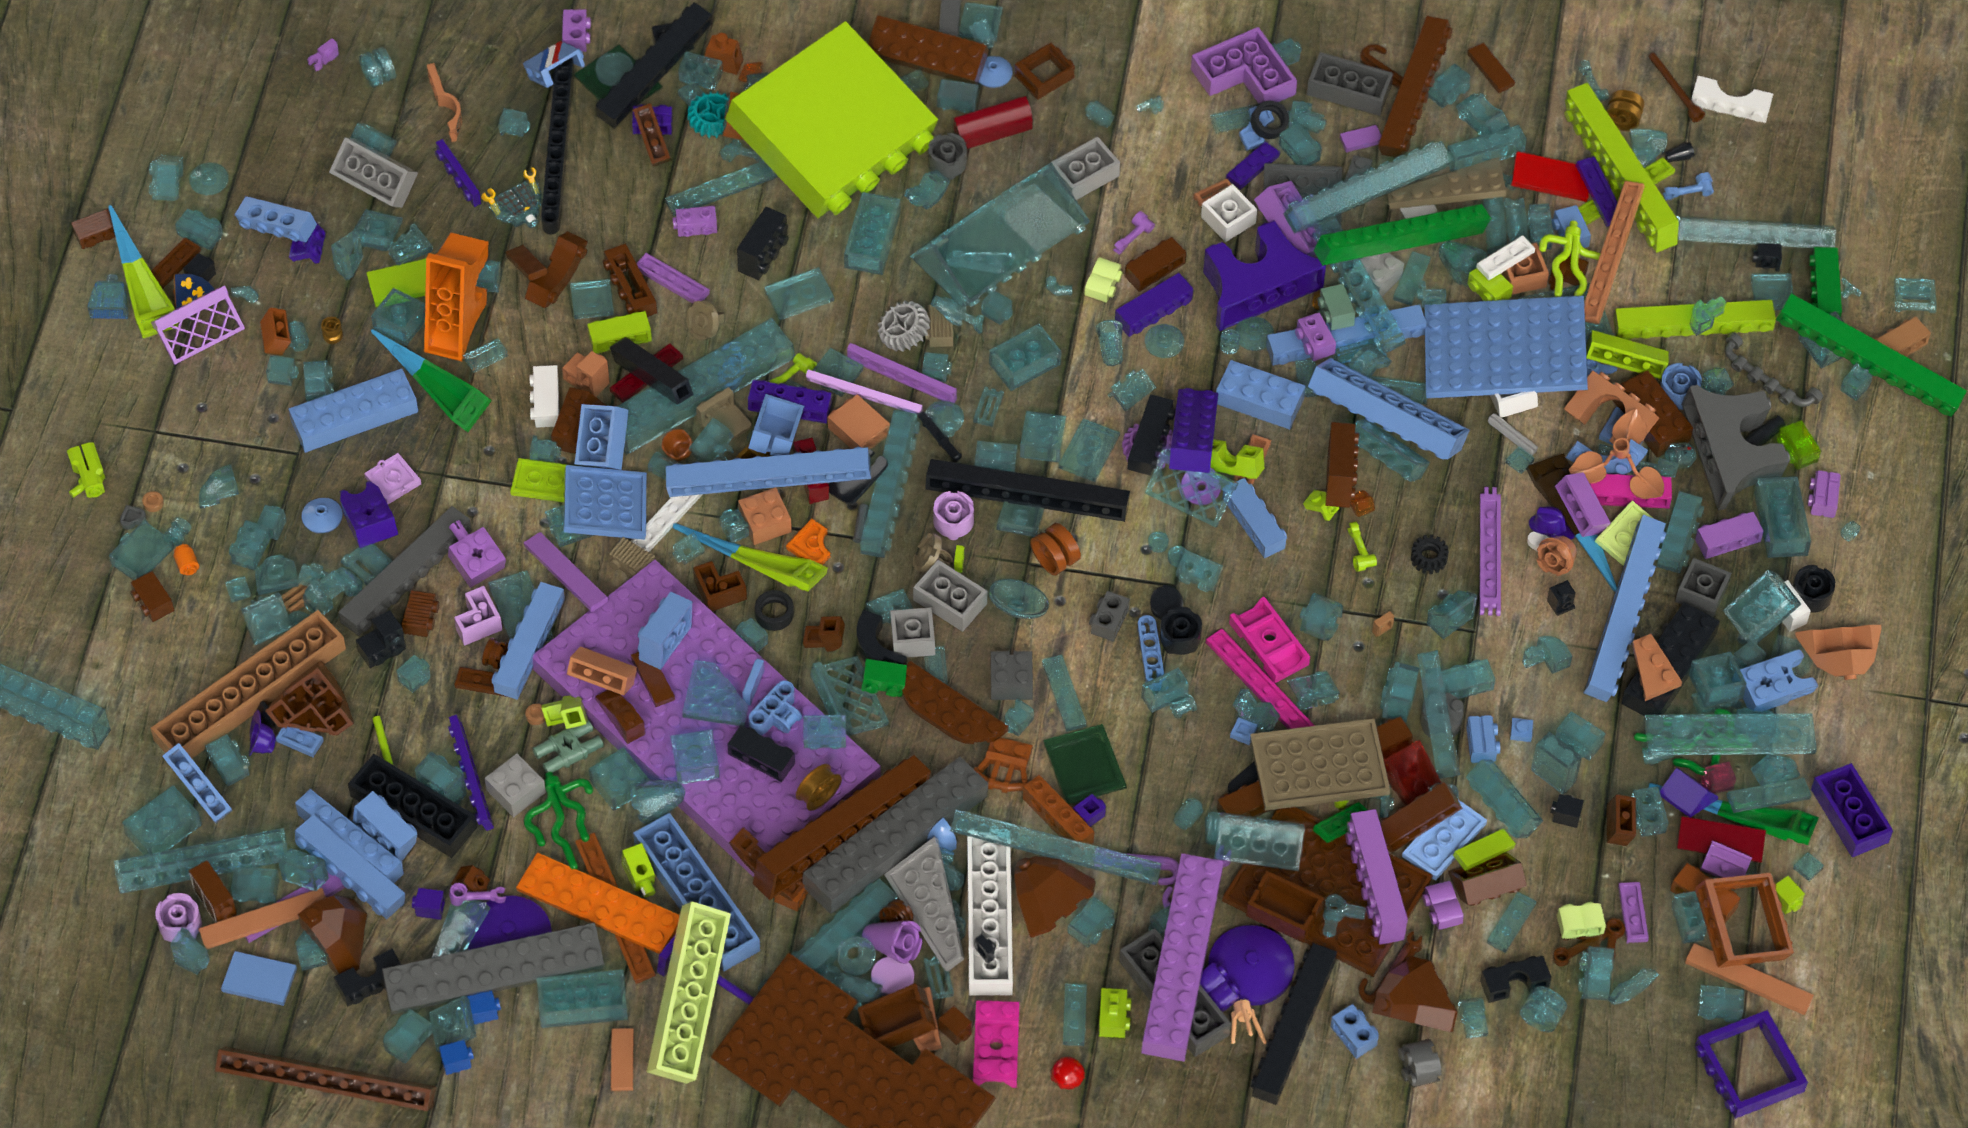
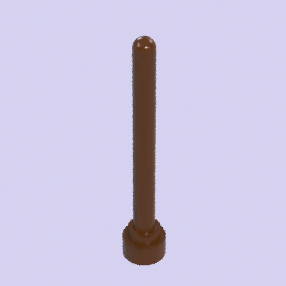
[1649,53,1705,122]

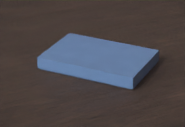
[221,951,297,1006]

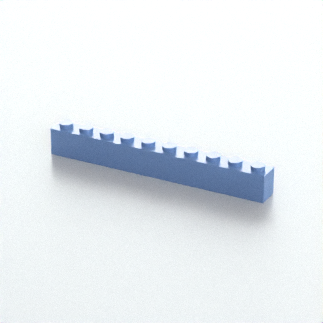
[666,447,871,497]
[1584,515,1666,702]

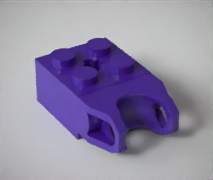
[339,480,398,548]

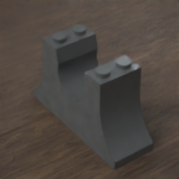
[1681,385,1790,511]

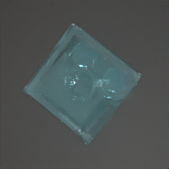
[353,209,403,251]

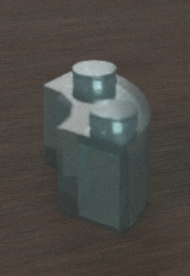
[1456,94,1510,139]

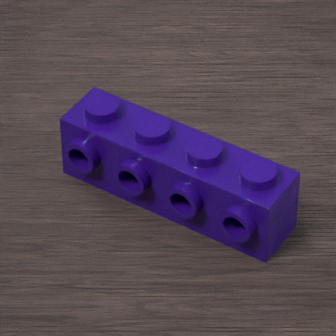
[748,380,832,424]

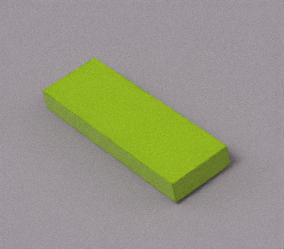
[1453,828,1516,871]

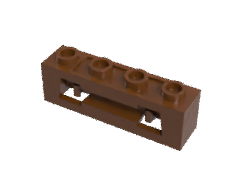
[602,243,657,317]

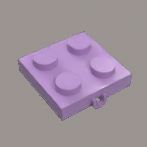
[364,453,421,504]

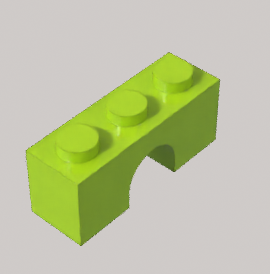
[1210,439,1265,479]

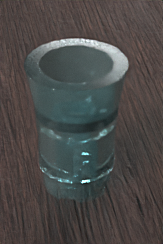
[1095,320,1123,366]

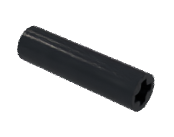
[1745,415,1786,446]

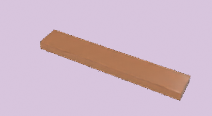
[198,888,326,950]
[1685,943,1814,1015]

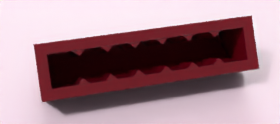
[954,96,1033,149]
[1676,816,1766,863]

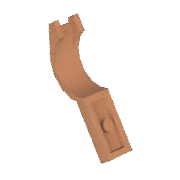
[426,63,462,142]

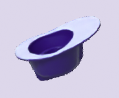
[1529,506,1575,540]
[249,710,276,756]

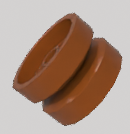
[1030,523,1081,576]

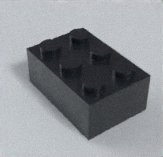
[737,206,789,281]

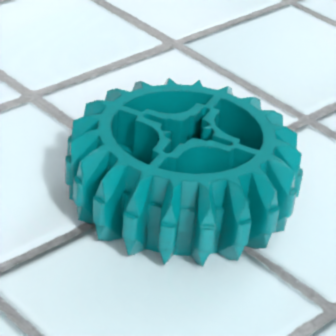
[688,91,728,139]

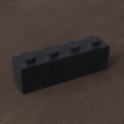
[1127,394,1176,476]

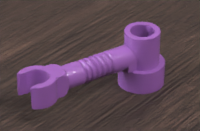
[1114,211,1155,255]
[449,883,506,906]

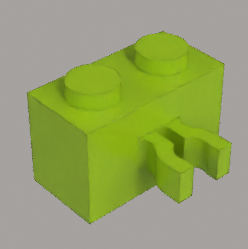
[1099,988,1131,1038]

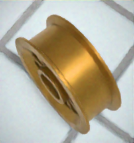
[796,764,842,811]

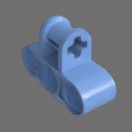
[749,681,802,735]

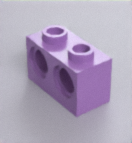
[562,10,591,52]

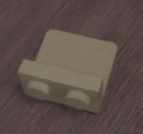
[696,387,752,446]

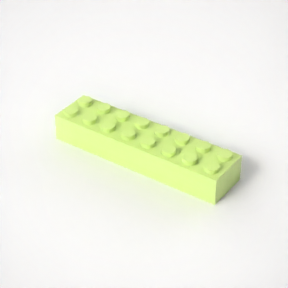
[647,902,731,1083]

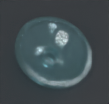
[989,579,1049,620]

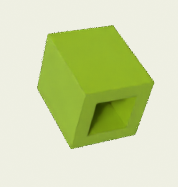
[1776,876,1805,915]

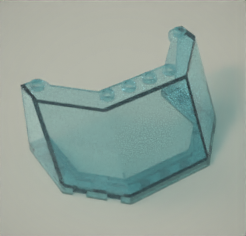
[910,162,1090,308]

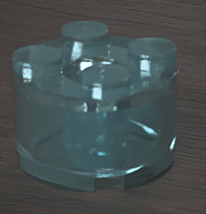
[1300,593,1343,641]

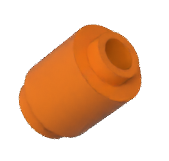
[173,544,199,575]

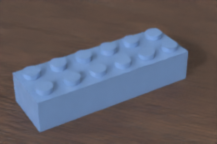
[289,368,418,453]

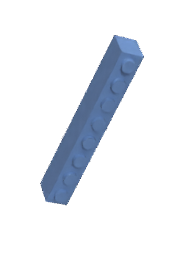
[1266,304,1427,365]

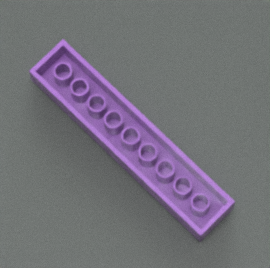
[1141,853,1224,1061]

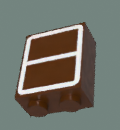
[188,860,237,923]

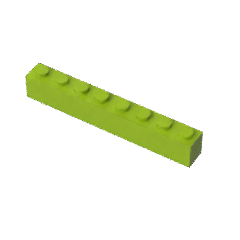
[1613,300,1776,340]

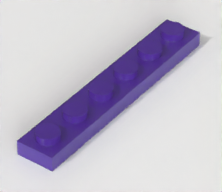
[448,714,494,831]

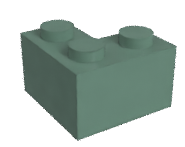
[1317,284,1355,330]

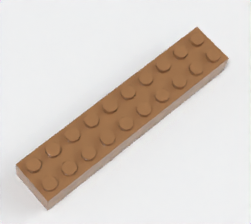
[151,610,346,758]

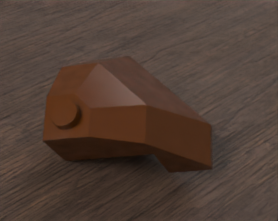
[265,661,354,736]
[1014,856,1096,938]
[298,895,367,975]
[1372,956,1458,1033]

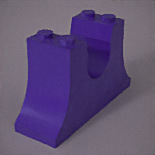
[1203,220,1326,331]

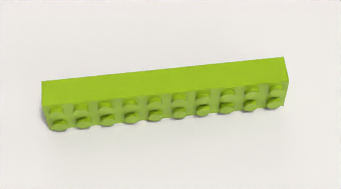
[1564,82,1679,253]

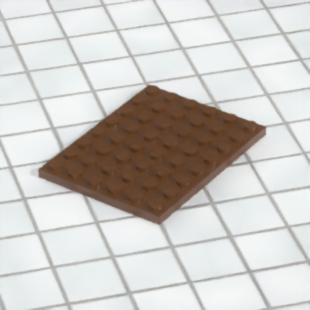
[1222,807,1433,978]

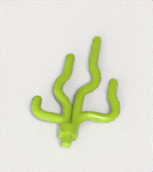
[1539,221,1601,297]

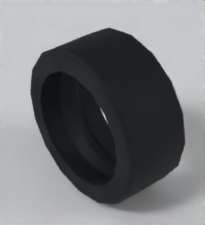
[1250,100,1289,140]
[755,590,794,631]

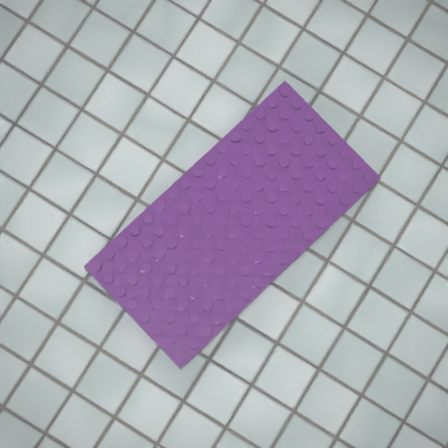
[532,560,881,877]

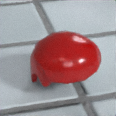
[1050,1057,1085,1090]

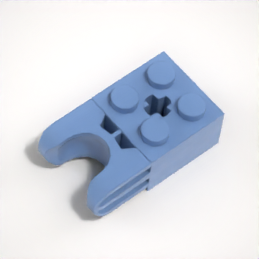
[1734,650,1818,716]

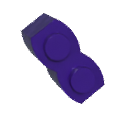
[1200,962,1242,1013]

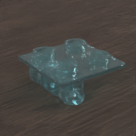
[1287,671,1340,710]

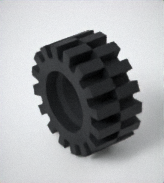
[1411,535,1449,574]

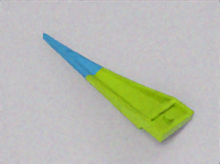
[109,205,179,339]
[673,523,828,592]

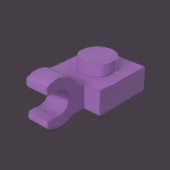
[308,38,339,71]

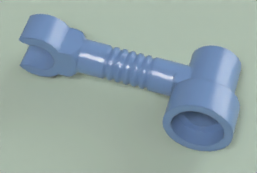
[1663,172,1714,200]

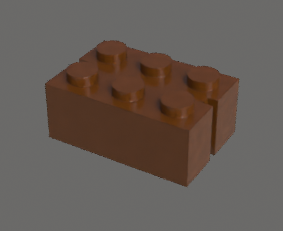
[1246,870,1324,943]
[858,983,937,1049]

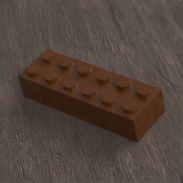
[868,15,989,86]

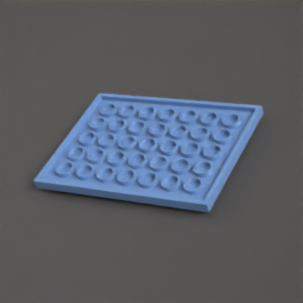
[1425,296,1588,398]

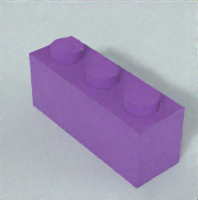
[1555,472,1611,537]
[1695,512,1764,559]

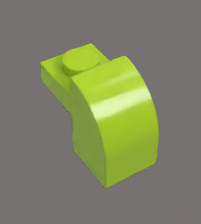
[542,696,587,729]

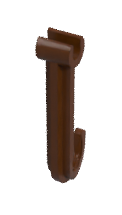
[1360,44,1403,89]
[1359,931,1422,1005]

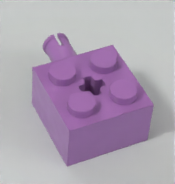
[448,520,506,588]

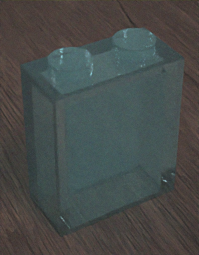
[1531,731,1582,795]

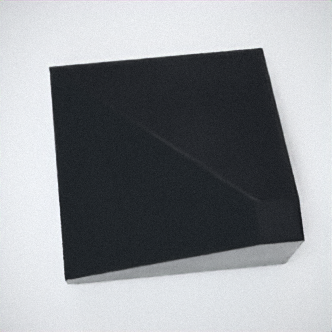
[257,701,276,728]

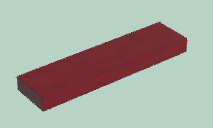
[610,343,683,403]

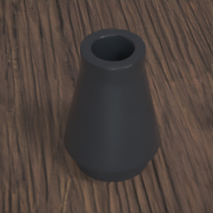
[1664,141,1695,163]

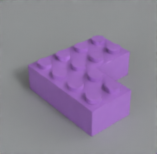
[1191,27,1297,104]

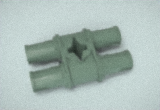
[532,719,604,773]

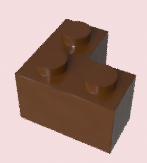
[693,561,747,611]

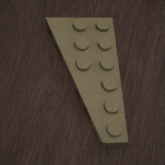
[1387,157,1506,210]

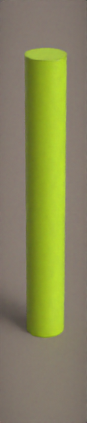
[372,716,393,765]

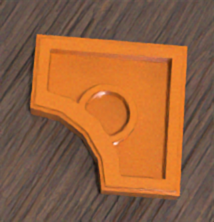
[786,518,831,565]

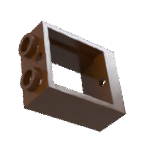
[1014,42,1075,100]

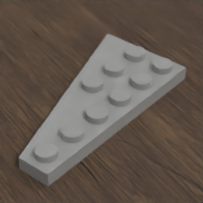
[884,836,965,972]

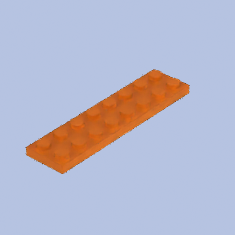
[516,852,680,954]

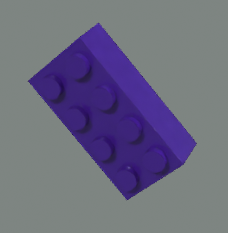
[1811,763,1893,857]

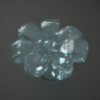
[1841,277,1862,299]

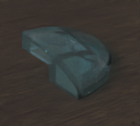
[1630,129,1668,168]
[199,464,239,509]

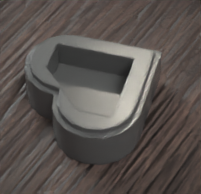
[120,505,147,530]

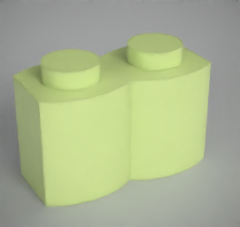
[1085,257,1123,303]
[1557,902,1606,939]

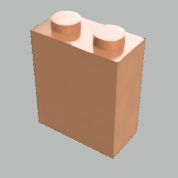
[828,394,890,449]

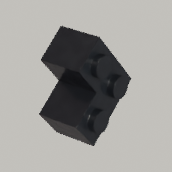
[356,610,406,668]

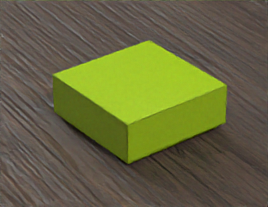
[954,545,964,574]

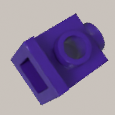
[1073,794,1106,827]

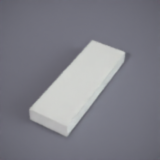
[1476,236,1535,280]

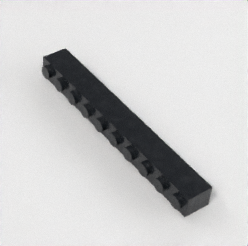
[925,459,1130,522]

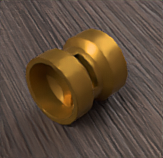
[321,316,343,344]

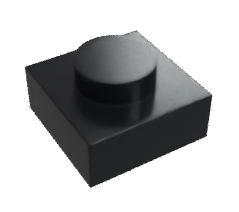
[975,934,995,964]

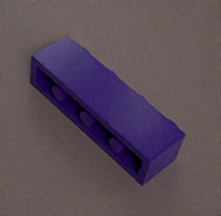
[1115,273,1193,337]

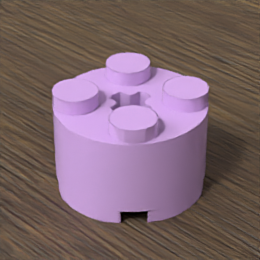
[933,491,974,540]
[155,893,202,943]

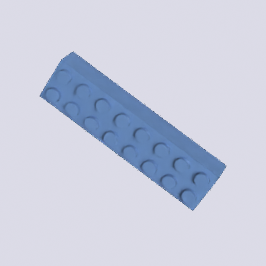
[1308,358,1470,460]
[633,813,760,972]

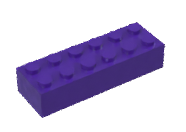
[1169,388,1218,473]

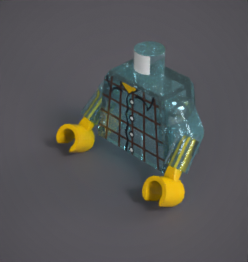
[481,167,542,228]

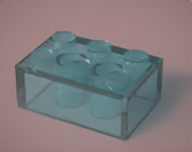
[989,324,1061,391]
[1723,570,1801,645]
[122,785,202,862]

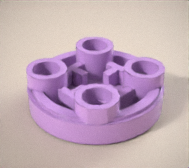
[871,957,914,996]

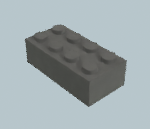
[1307,52,1393,116]

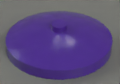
[466,896,552,950]
[1208,925,1295,1006]

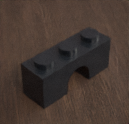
[334,949,402,1007]
[1480,956,1552,1003]

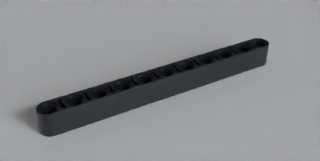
[541,57,574,235]

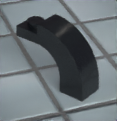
[857,610,907,665]

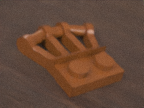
[974,737,1033,794]

